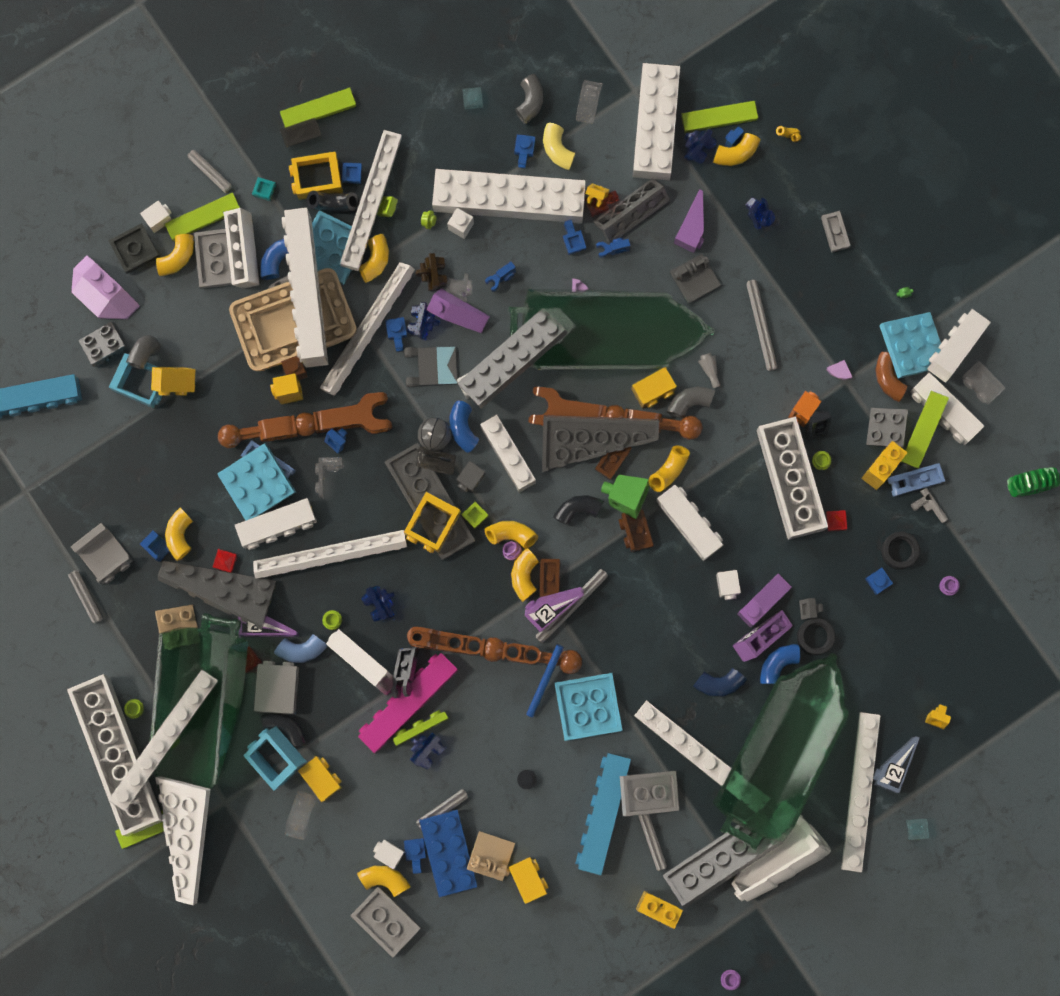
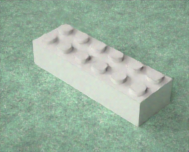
[633,63,680,181]
[757,417,828,540]

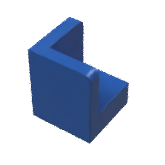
[140,530,170,562]

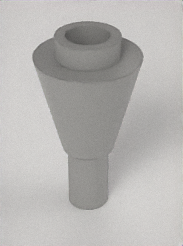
[698,353,720,388]

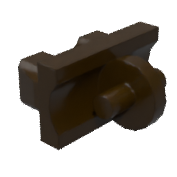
[415,253,447,291]

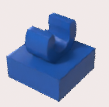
[324,428,347,453]

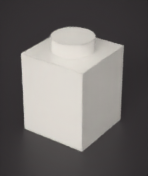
[140,201,172,233]
[447,208,474,239]
[716,570,741,600]
[373,840,405,869]

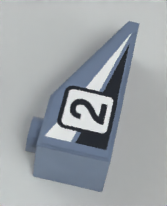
[873,737,919,793]

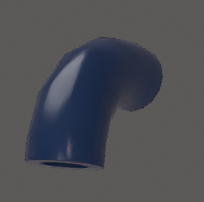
[693,668,747,697]

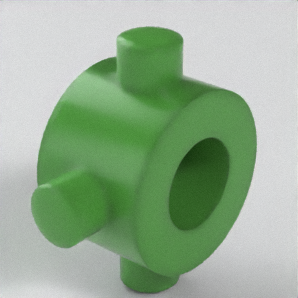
[897,287,913,298]

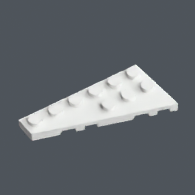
[155,776,210,905]

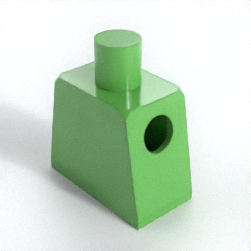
[601,475,650,519]

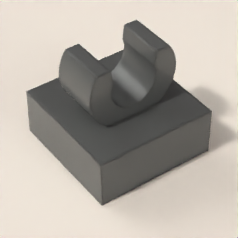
[799,598,824,620]

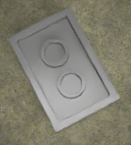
[194,229,232,289]
[620,771,679,816]
[351,886,421,957]

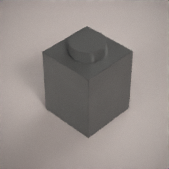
[456,461,486,493]

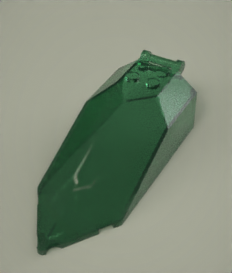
[509,289,714,370]
[150,613,248,793]
[712,653,849,850]

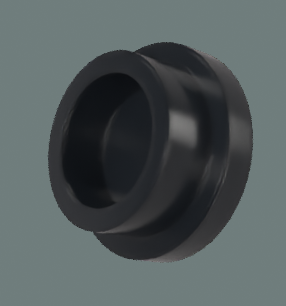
[517,770,537,789]

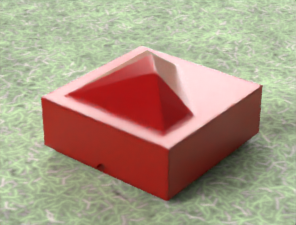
[826,510,847,531]
[213,549,237,573]

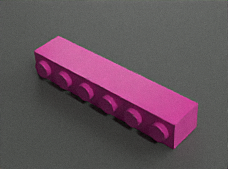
[358,653,458,754]

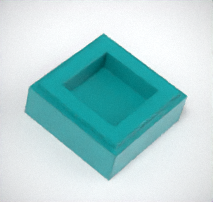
[252,177,276,201]

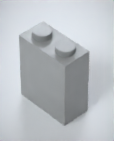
[254,661,299,714]

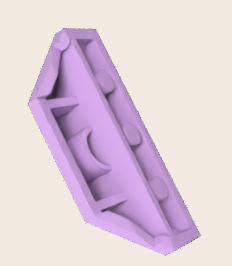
[72,256,140,319]

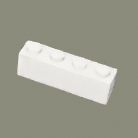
[224,208,260,289]
[927,309,991,383]
[910,372,984,445]
[480,415,536,493]
[656,485,723,561]
[235,498,317,550]

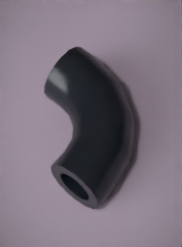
[306,190,359,212]
[553,495,604,526]
[261,713,308,748]

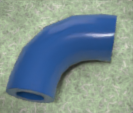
[260,238,289,280]
[449,401,479,453]
[760,644,800,684]

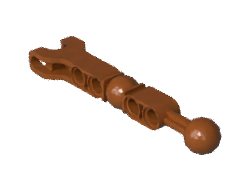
[528,387,703,440]
[218,392,392,448]
[407,627,583,674]

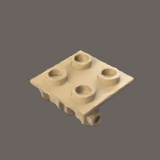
[155,605,200,650]
[467,831,515,881]

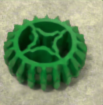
[1007,467,1060,497]

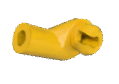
[776,126,801,142]

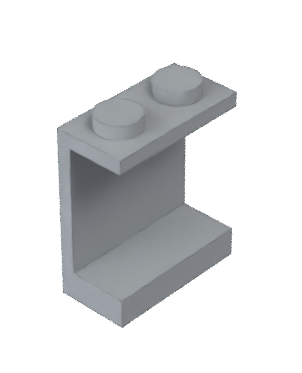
[71,523,133,585]

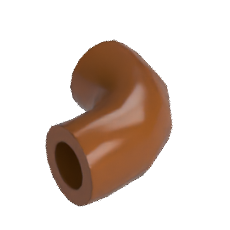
[875,352,908,402]

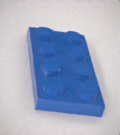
[419,810,477,897]

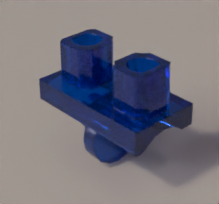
[684,128,717,164]
[745,197,775,230]
[407,302,440,340]
[361,586,395,622]
[410,732,445,770]

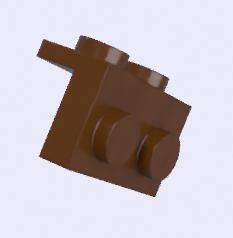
[618,509,653,553]

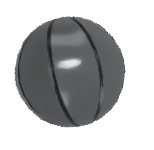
[418,418,451,451]

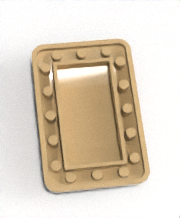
[229,268,357,371]

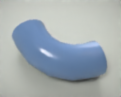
[274,634,328,663]

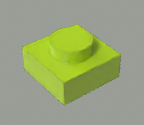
[377,196,398,217]
[461,502,489,529]

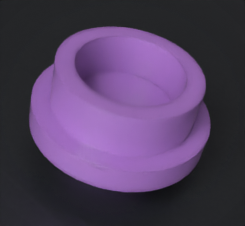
[503,541,522,560]
[939,576,959,596]
[721,970,741,990]

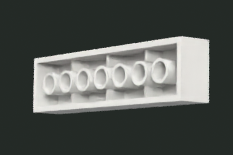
[432,169,585,223]
[282,208,328,368]
[67,674,163,836]

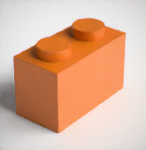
[788,391,822,427]

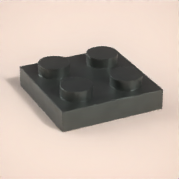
[108,223,160,274]

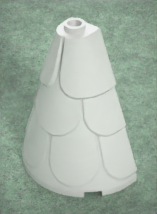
[732,801,831,902]

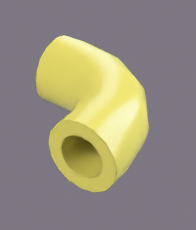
[543,123,575,170]

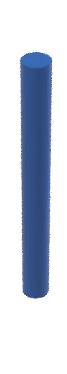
[526,644,564,717]

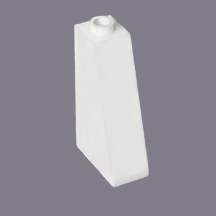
[326,629,393,696]

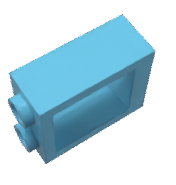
[109,353,162,408]
[243,726,307,791]

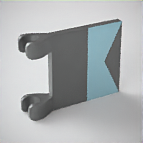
[404,347,457,387]

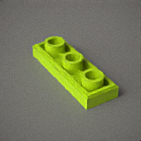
[393,710,449,746]

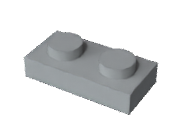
[821,211,850,253]

